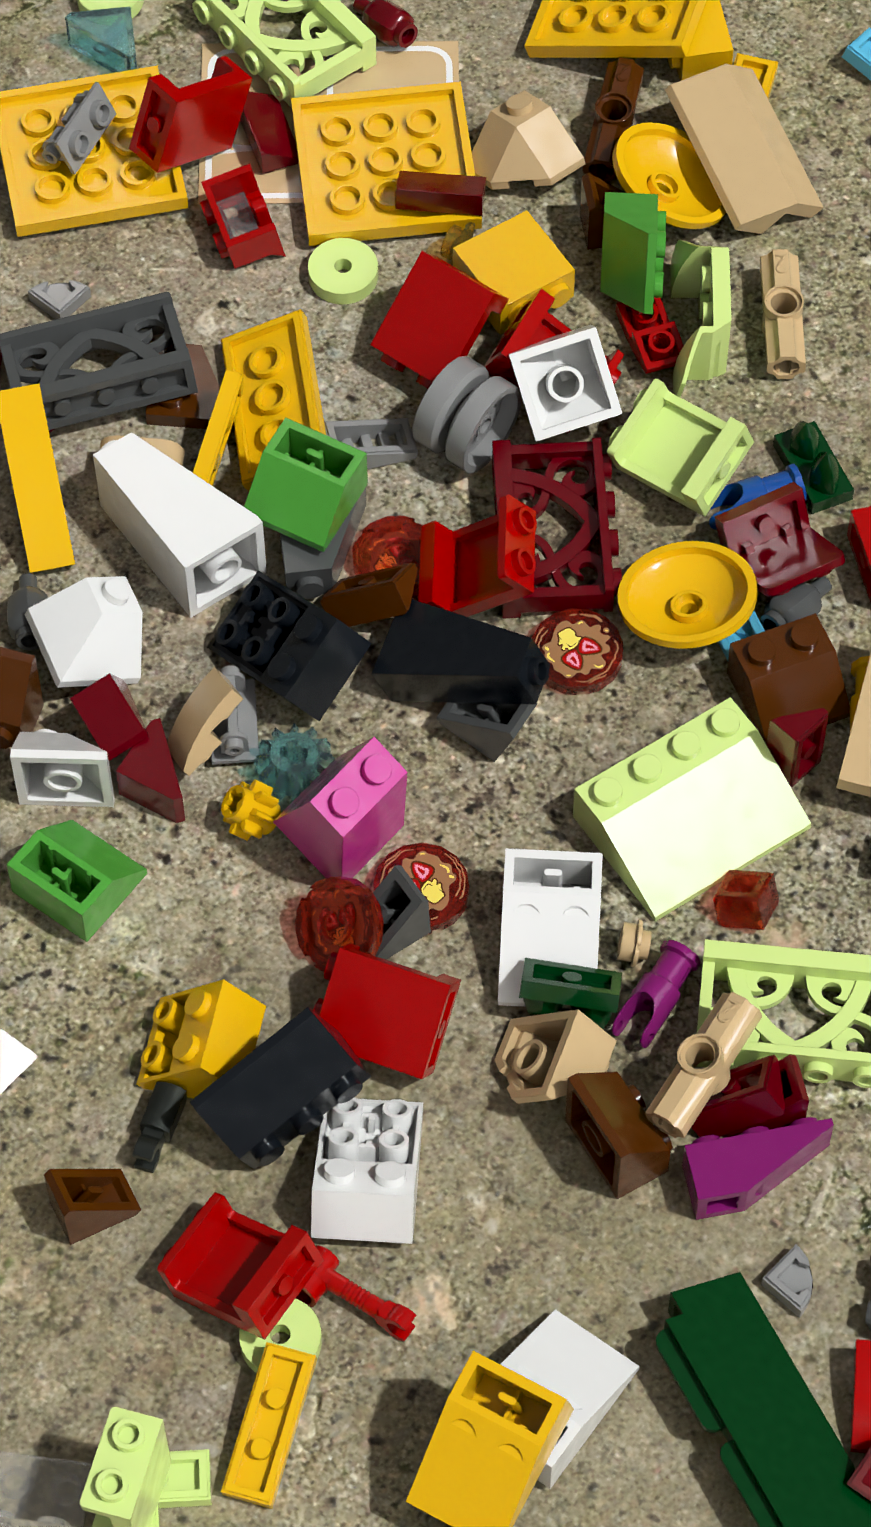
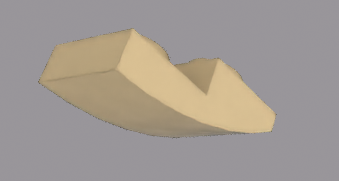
[167,667,243,776]

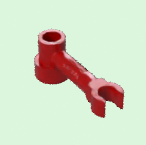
[296,1245,417,1341]

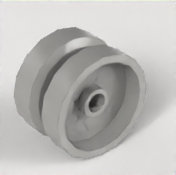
[413,356,522,474]

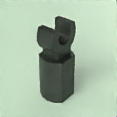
[132,1082,187,1173]

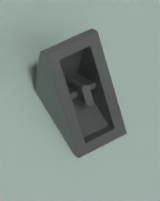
[437,702,537,762]
[361,865,431,960]

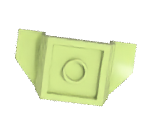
[670,240,732,397]

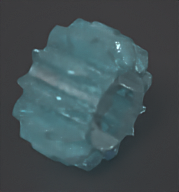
[254,723,335,802]

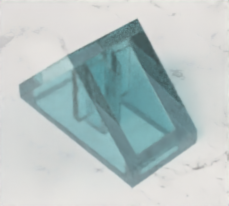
[65,6,137,73]

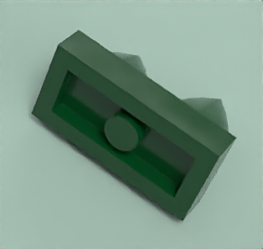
[773,421,854,514]
[519,958,622,1029]

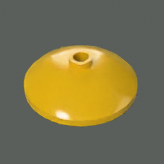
[612,122,726,229]
[617,541,758,649]

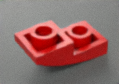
[615,298,684,374]

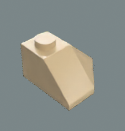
[472,90,585,190]
[494,1009,617,1104]

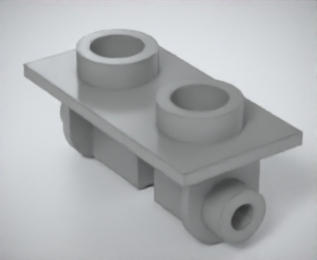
[42,82,117,174]
[211,665,259,765]

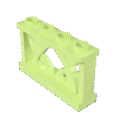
[192,0,377,107]
[696,939,871,1088]

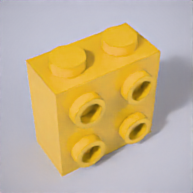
[453,210,575,334]

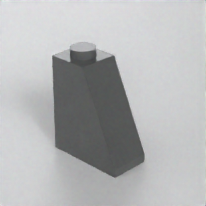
[279,488,366,599]

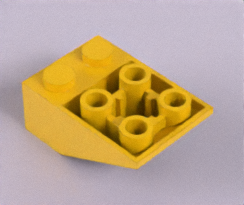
[405,1351,574,1527]

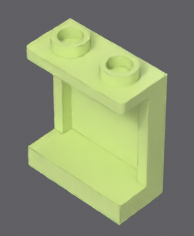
[607,378,754,517]
[80,1407,171,1527]

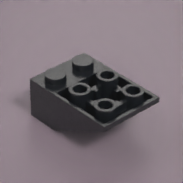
[207,570,372,721]

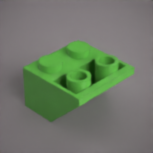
[600,192,666,314]
[244,417,368,552]
[6,820,147,942]

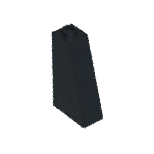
[371,599,551,704]

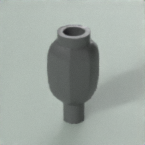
[7,573,48,650]
[760,576,832,631]

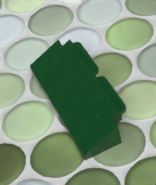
[655,1272,871,1527]

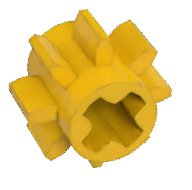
[221,779,281,841]

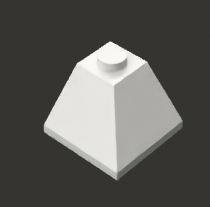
[508,325,622,442]
[25,576,143,688]
[10,729,115,807]

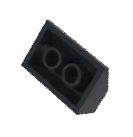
[190,1007,371,1169]

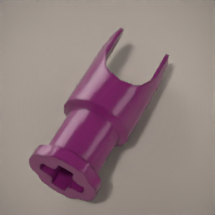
[612,940,701,1048]

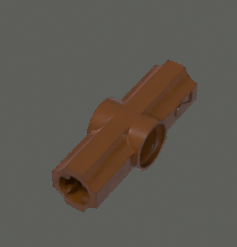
[582,57,644,183]

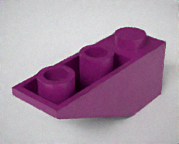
[682,1117,834,1220]

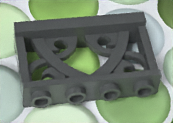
[0,292,198,430]

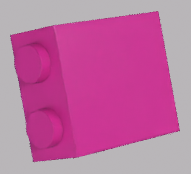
[273,737,407,890]

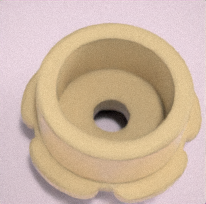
[617,919,652,967]

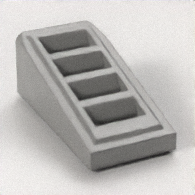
[324,418,418,469]

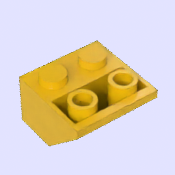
[136,979,266,1098]

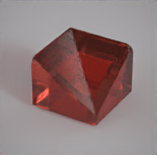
[713,870,779,930]

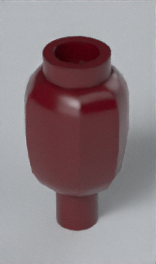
[353,0,418,48]

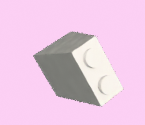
[93,432,267,618]

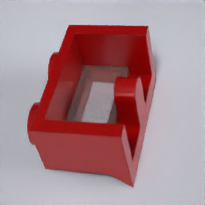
[200,163,286,268]

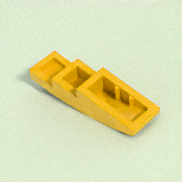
[0,383,75,573]

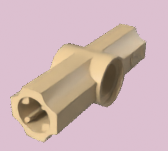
[760,249,806,379]
[645,992,762,1138]

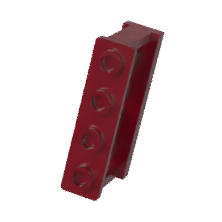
[492,437,622,619]

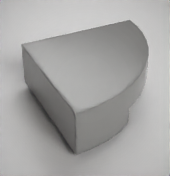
[28,280,91,320]
[761,1244,813,1318]

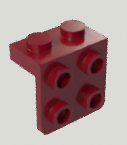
[714,482,845,596]

